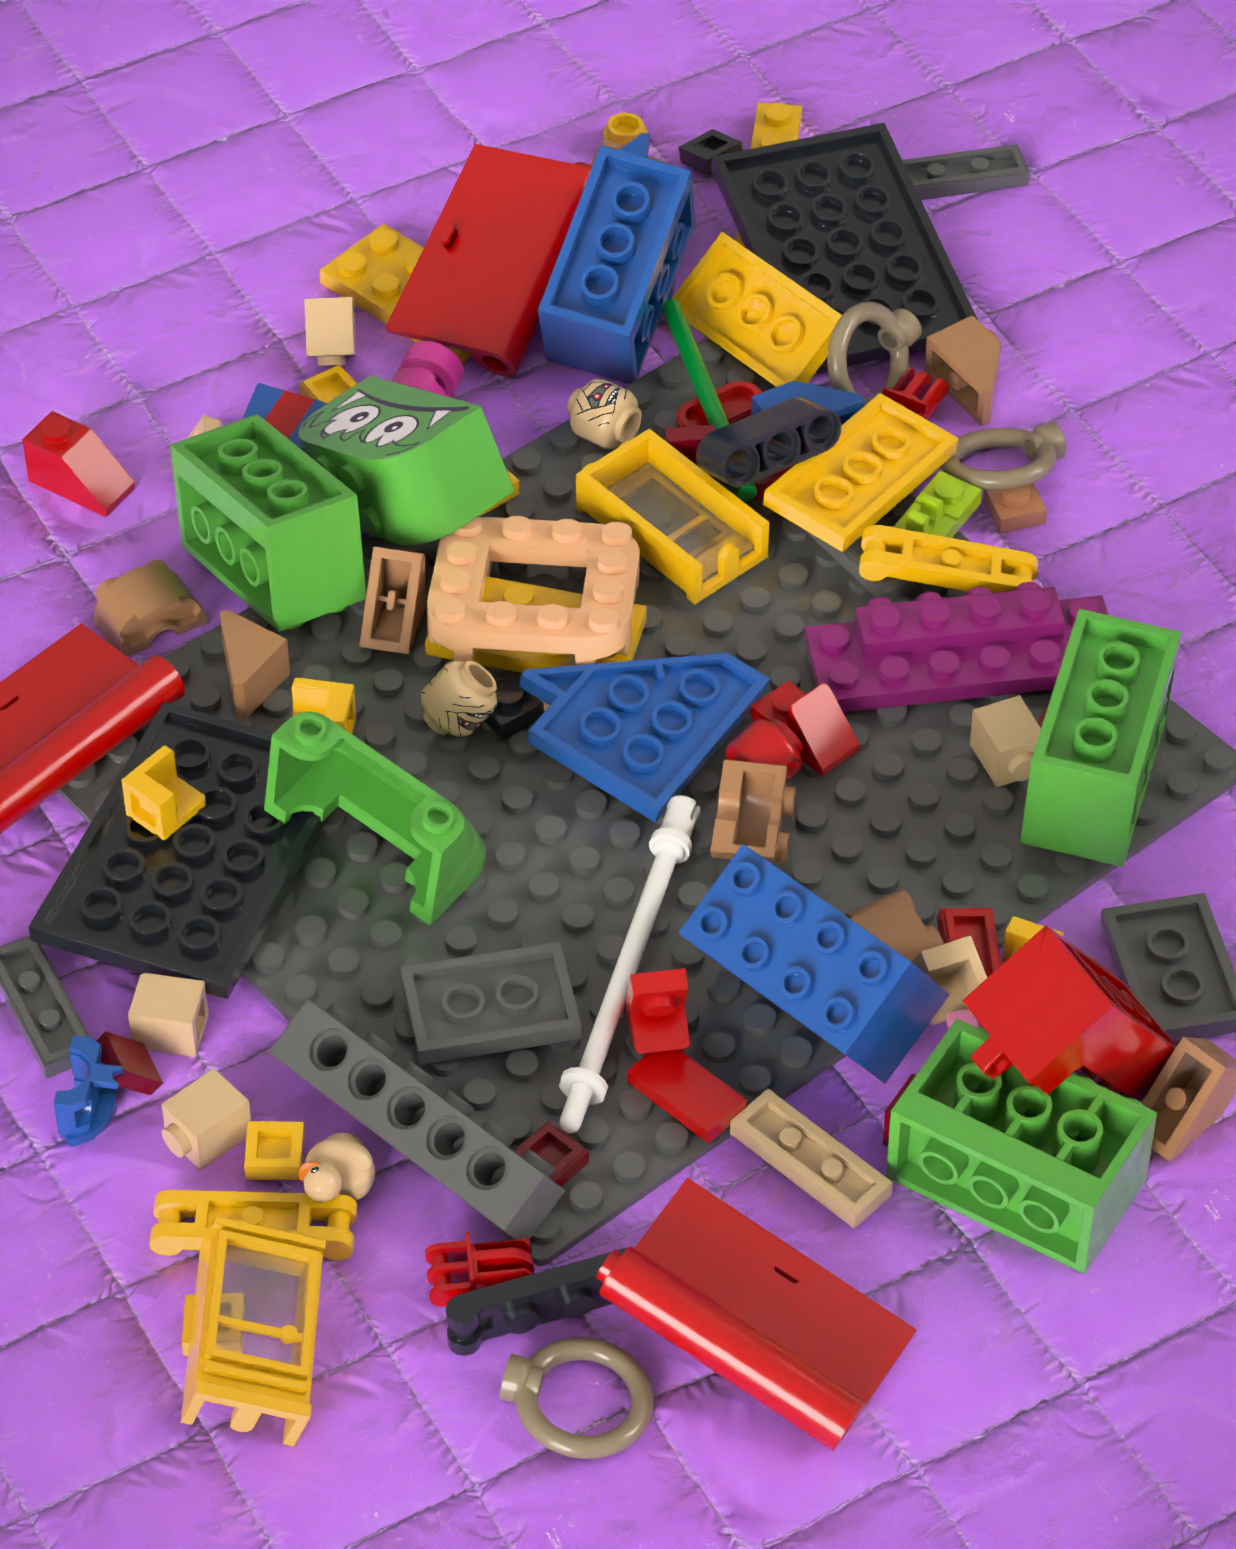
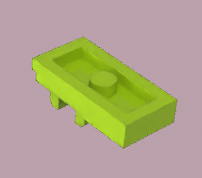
[894,471,982,538]

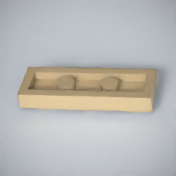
[730,1089,893,1229]

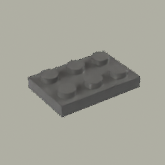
[1100,893,1236,1042]
[400,941,582,1065]

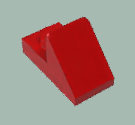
[751,680,860,776]
[625,968,690,1054]

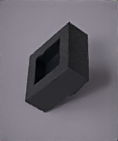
[678,129,743,176]
[484,673,544,739]

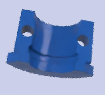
[53,1035,123,1147]

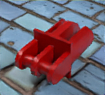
[883,367,949,420]
[425,1232,535,1307]

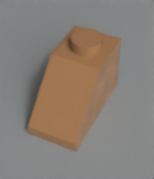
[924,316,1001,426]
[1142,1037,1236,1161]

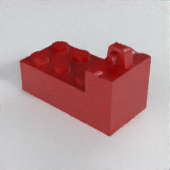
[962,925,1177,1101]

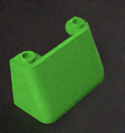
[264,712,486,926]

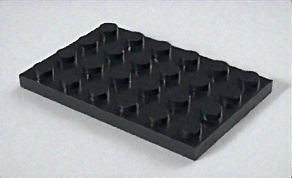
[711,122,978,373]
[28,702,330,1000]

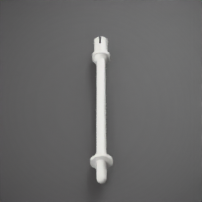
[559,795,701,1133]

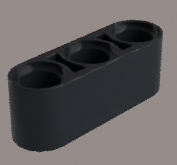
[696,397,842,487]

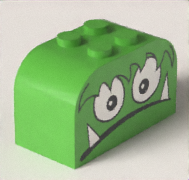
[298,376,514,545]

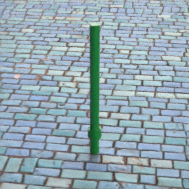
[662,299,757,501]

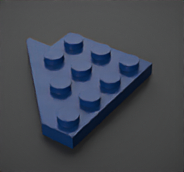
[519,653,770,823]

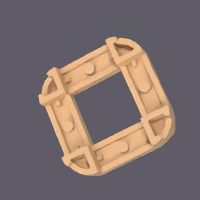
[427,516,640,665]

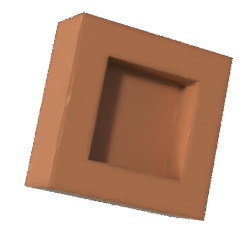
[983,483,1047,534]

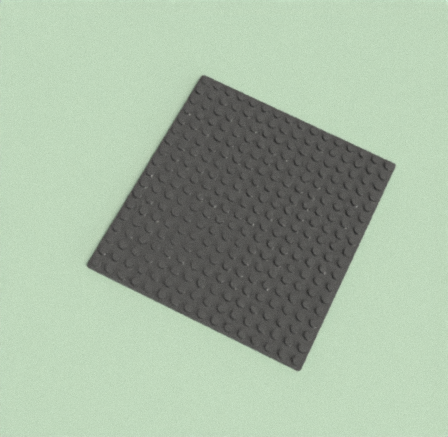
[57,339,1236,1266]

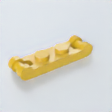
[859,525,1038,593]
[149,1190,357,1261]

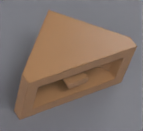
[359,546,427,654]
[219,610,290,720]

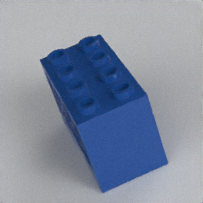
[538,145,695,384]
[678,844,950,1084]

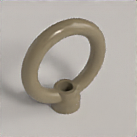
[827,302,922,405]
[941,422,1066,490]
[499,1337,654,1459]

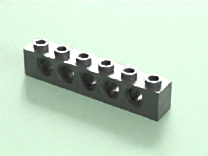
[269,999,566,1239]

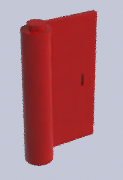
[385,144,593,377]
[0,623,185,834]
[596,1177,917,1451]

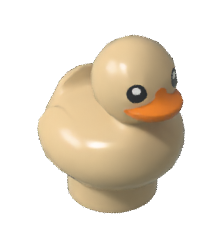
[298,1133,376,1202]

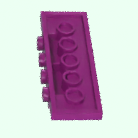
[805,582,1108,712]

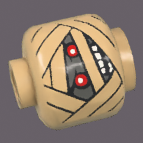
[567,378,642,449]
[421,661,497,737]

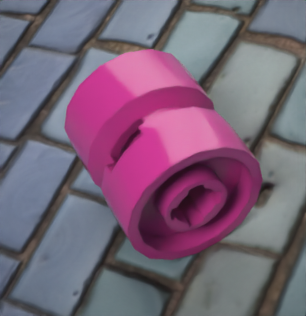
[391,341,464,398]

